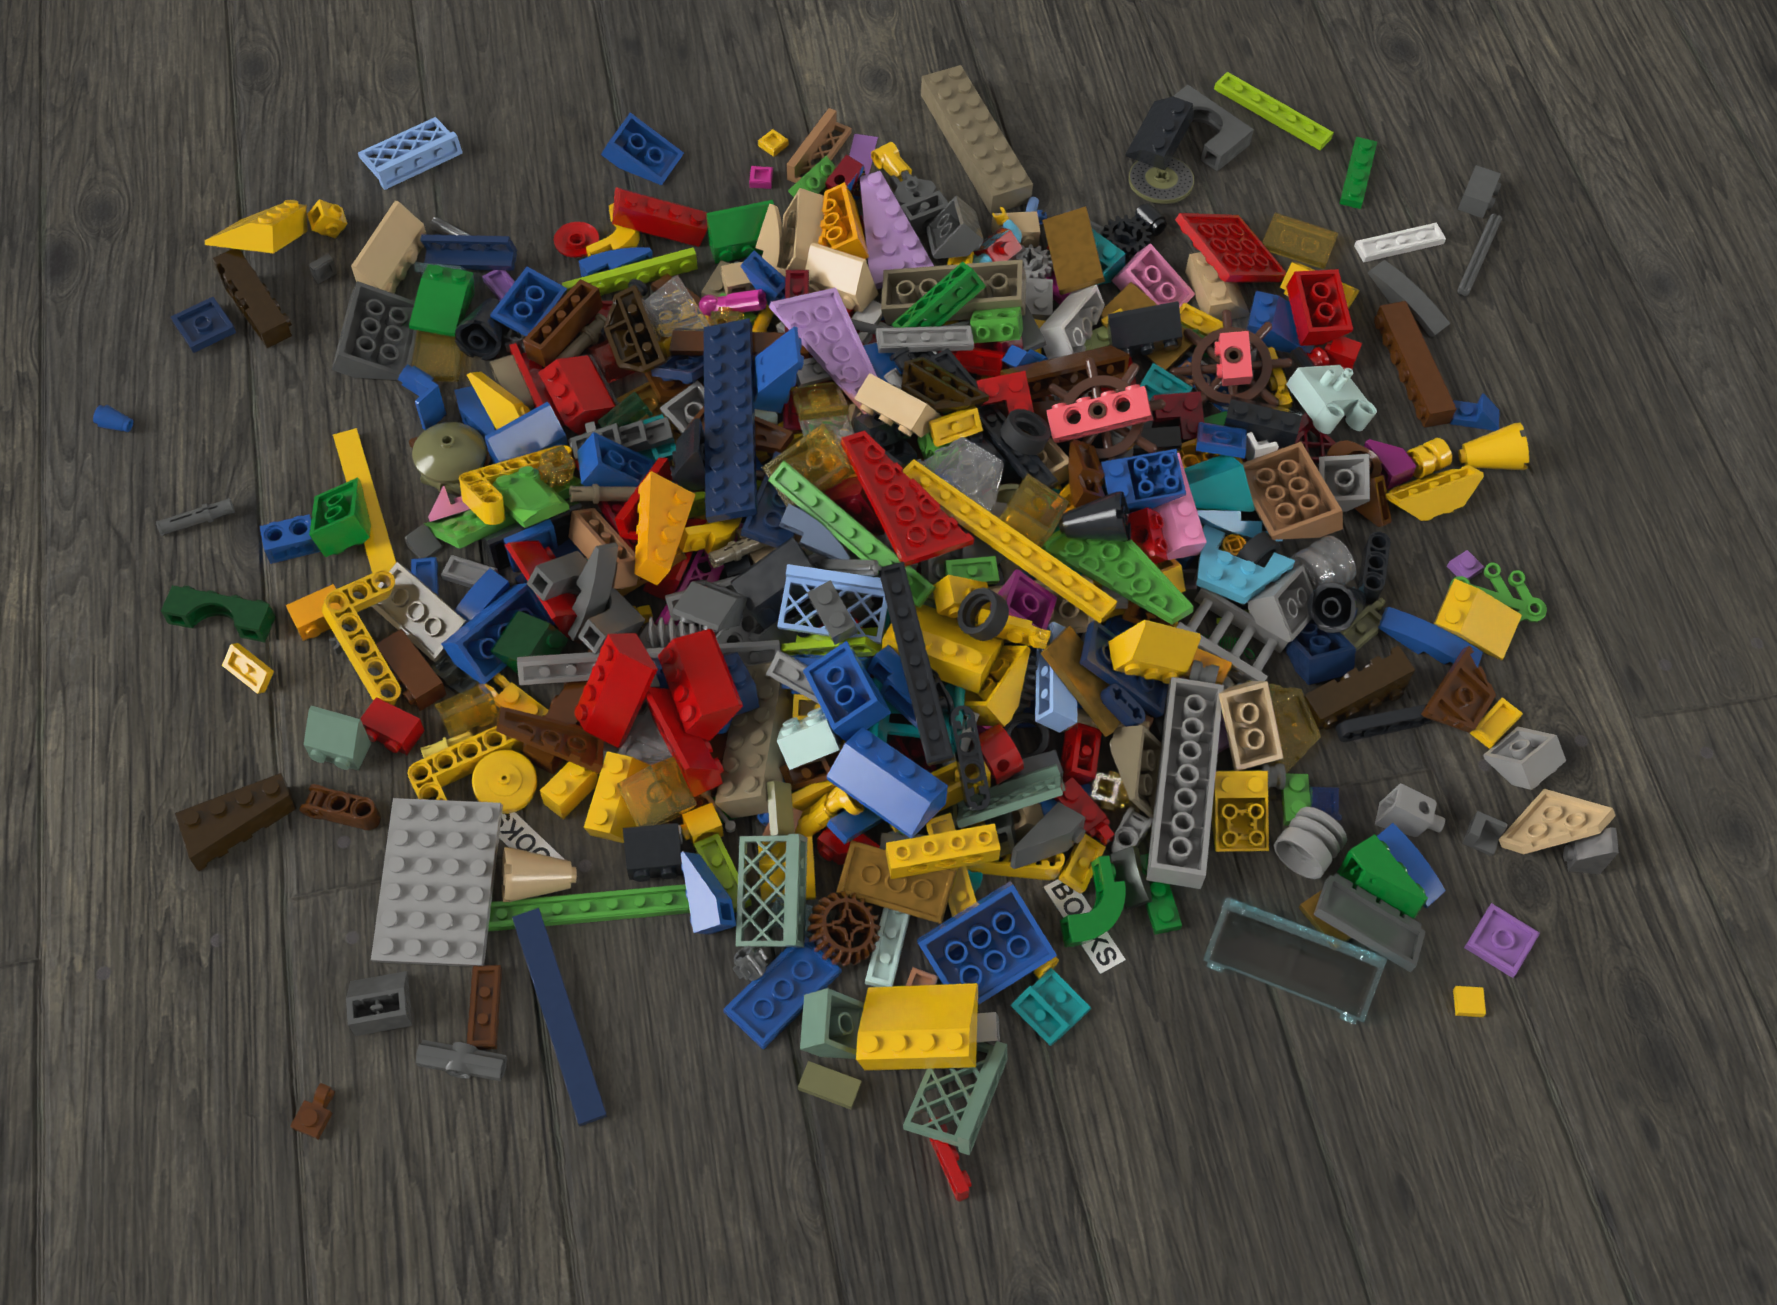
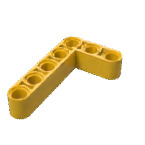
[459,445,574,525]
[322,570,401,706]
[408,726,524,800]

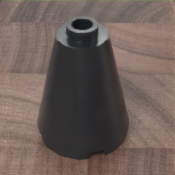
[455,298,504,360]
[1059,491,1131,542]
[1307,582,1366,633]

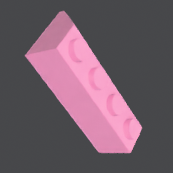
[1145,453,1207,560]

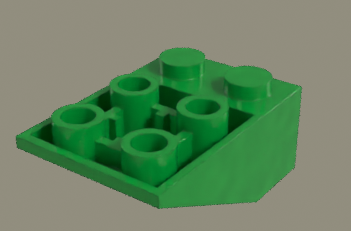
[1338,834,1428,919]

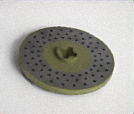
[1128,157,1194,204]

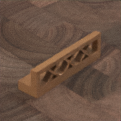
[787,108,852,183]

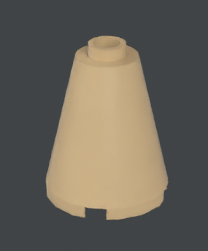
[502,847,577,902]

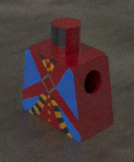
[825,154,865,201]

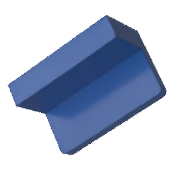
[414,374,447,430]

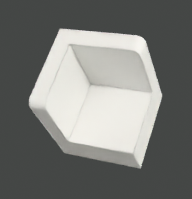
[1245,432,1279,461]

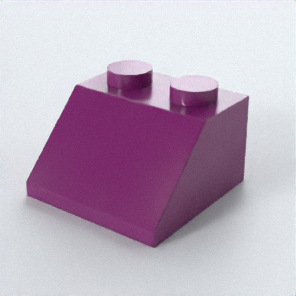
[989,569,1057,647]

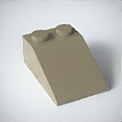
[1110,725,1161,818]

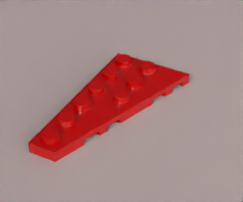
[841,431,975,567]

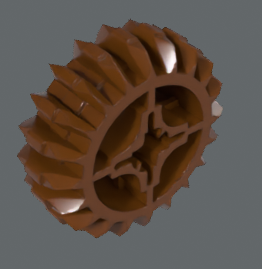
[806,891,881,966]

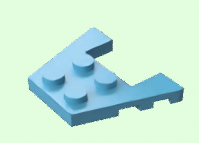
[1196,525,1295,604]

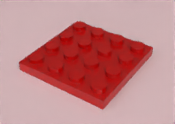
[1175,213,1287,282]

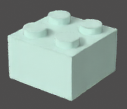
[777,708,842,770]

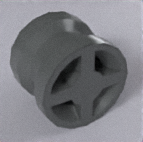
[1259,763,1286,790]

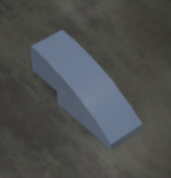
[779,503,850,559]

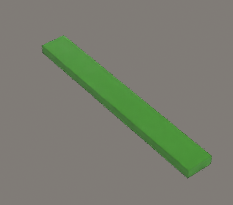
[768,460,936,608]
[488,884,690,931]

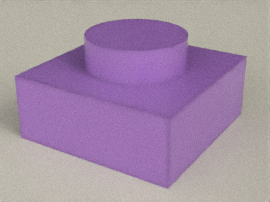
[1447,550,1484,580]

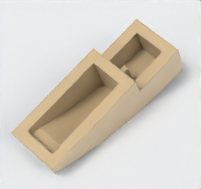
[755,204,783,268]

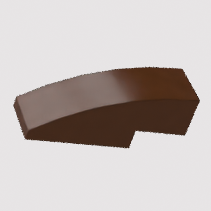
[1068,439,1105,508]

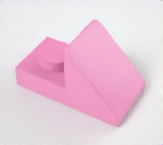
[428,486,470,522]

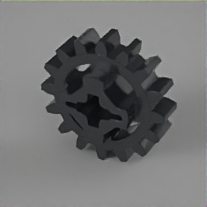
[1103,215,1152,259]

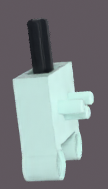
[1286,347,1377,434]

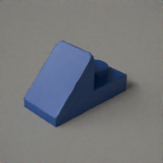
[1451,393,1499,431]

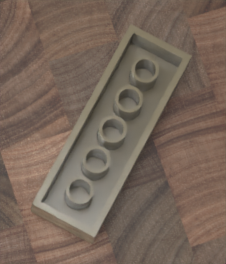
[881,260,1026,325]
[715,662,794,818]

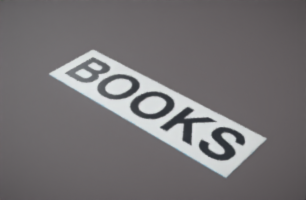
[499,812,565,860]
[1044,879,1126,974]

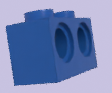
[260,514,320,564]

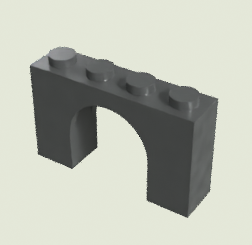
[1174,85,1254,172]
[527,551,646,654]

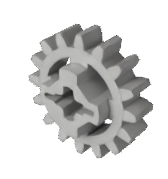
[1008,244,1054,279]

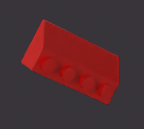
[612,187,707,247]
[505,540,579,639]
[658,629,743,741]
[574,633,658,748]
[645,687,724,797]

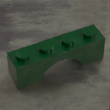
[161,585,276,642]

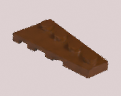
[496,706,604,774]

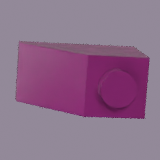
[1364,439,1416,490]

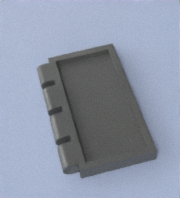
[1314,873,1426,973]

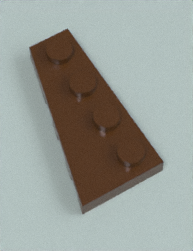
[684,406,794,454]

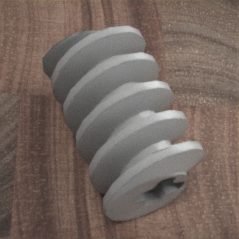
[649,617,703,648]

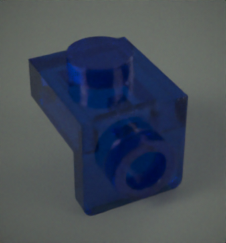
[1310,787,1342,820]

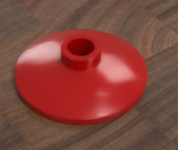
[554,222,599,258]

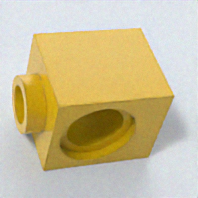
[680,803,723,848]

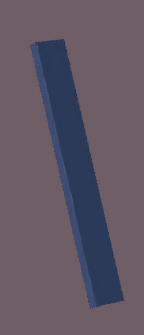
[512,908,607,1127]

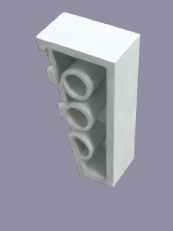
[1039,285,1105,359]

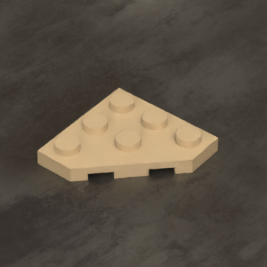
[1499,789,1615,854]

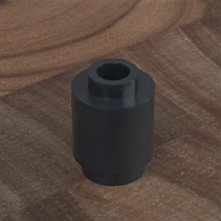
[1135,203,1167,236]

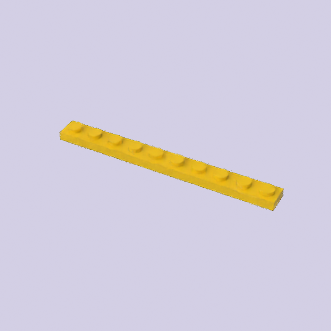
[903,459,1118,624]

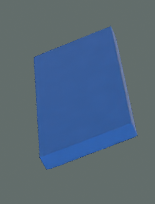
[723,936,842,1050]

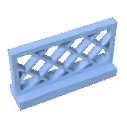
[358,117,463,190]
[777,564,888,644]

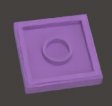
[1464,903,1540,978]

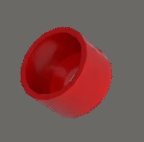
[970,724,1024,786]

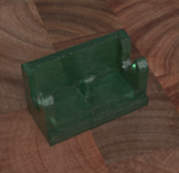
[598,391,654,428]

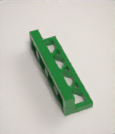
[891,262,986,328]

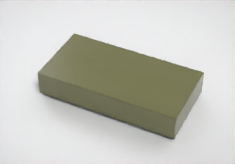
[766,781,795,836]
[798,1061,862,1110]

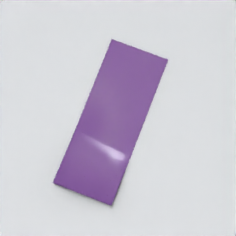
[849,134,878,175]

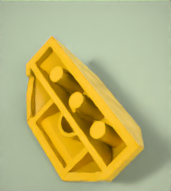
[1385,465,1484,521]

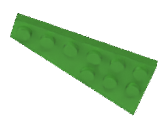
[424,475,584,549]
[1038,530,1193,625]

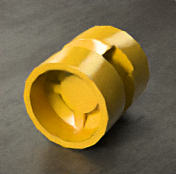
[1406,438,1452,479]

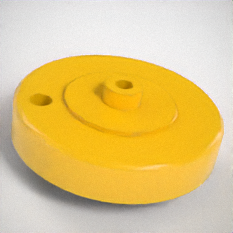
[472,750,537,814]

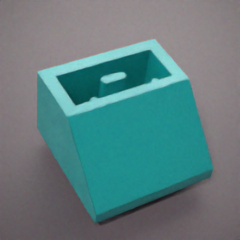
[1092,229,1125,285]

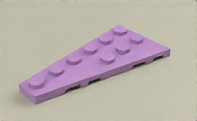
[860,171,934,289]
[769,288,877,414]

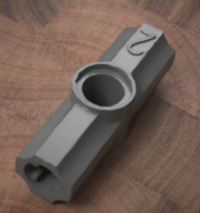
[416,1040,507,1081]

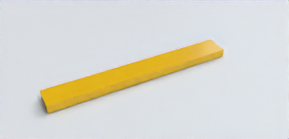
[333,428,396,586]

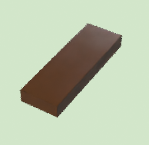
[467,965,502,1050]

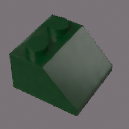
[490,611,569,674]

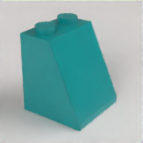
[1184,455,1255,512]

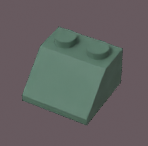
[304,706,371,771]
[800,988,864,1059]

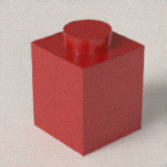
[1324,336,1362,370]

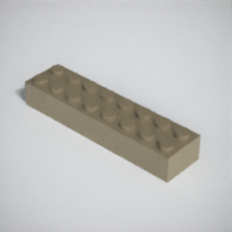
[921,65,1033,215]

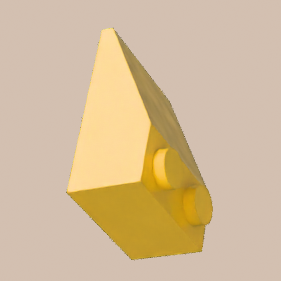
[1434,579,1522,660]
[964,646,1030,727]

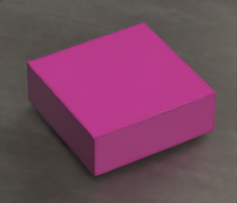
[749,166,773,189]

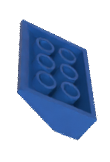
[917,881,1057,1005]

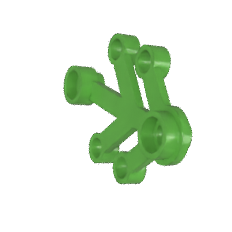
[1449,563,1547,622]

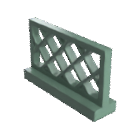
[956,763,1066,829]
[736,834,808,948]
[903,1041,1008,1155]

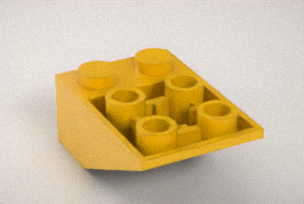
[1211,770,1269,852]

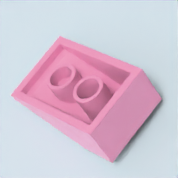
[1111,243,1195,308]

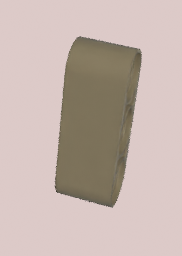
[489,355,535,411]

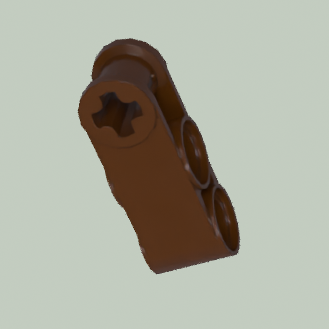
[299,784,381,830]

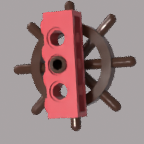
[1046,357,1165,461]

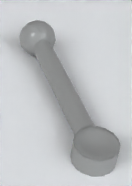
[701,790,736,832]

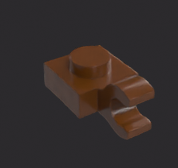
[290,1083,335,1140]

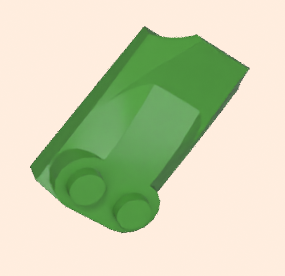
[493,466,570,528]

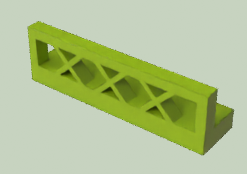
[781,627,886,657]

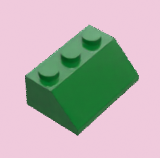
[706,200,774,264]

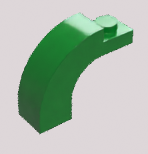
[1060,855,1126,948]

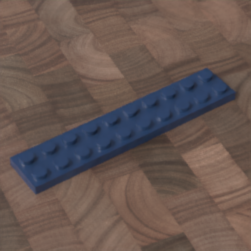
[704,318,758,523]

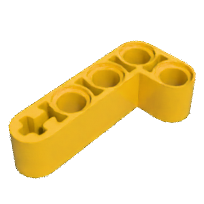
[961,821,1065,880]

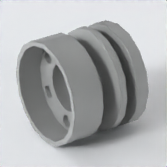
[1274,807,1347,879]

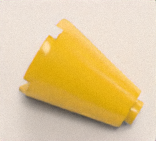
[1458,423,1529,470]

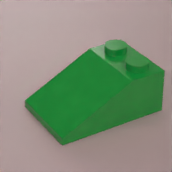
[409,264,474,337]
[309,477,371,558]

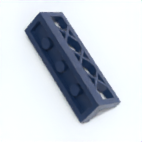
[420,234,517,271]

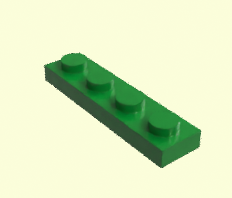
[1339,137,1377,209]

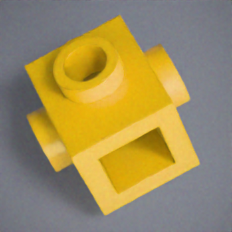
[307,199,348,238]

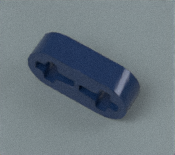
[1101,683,1145,727]

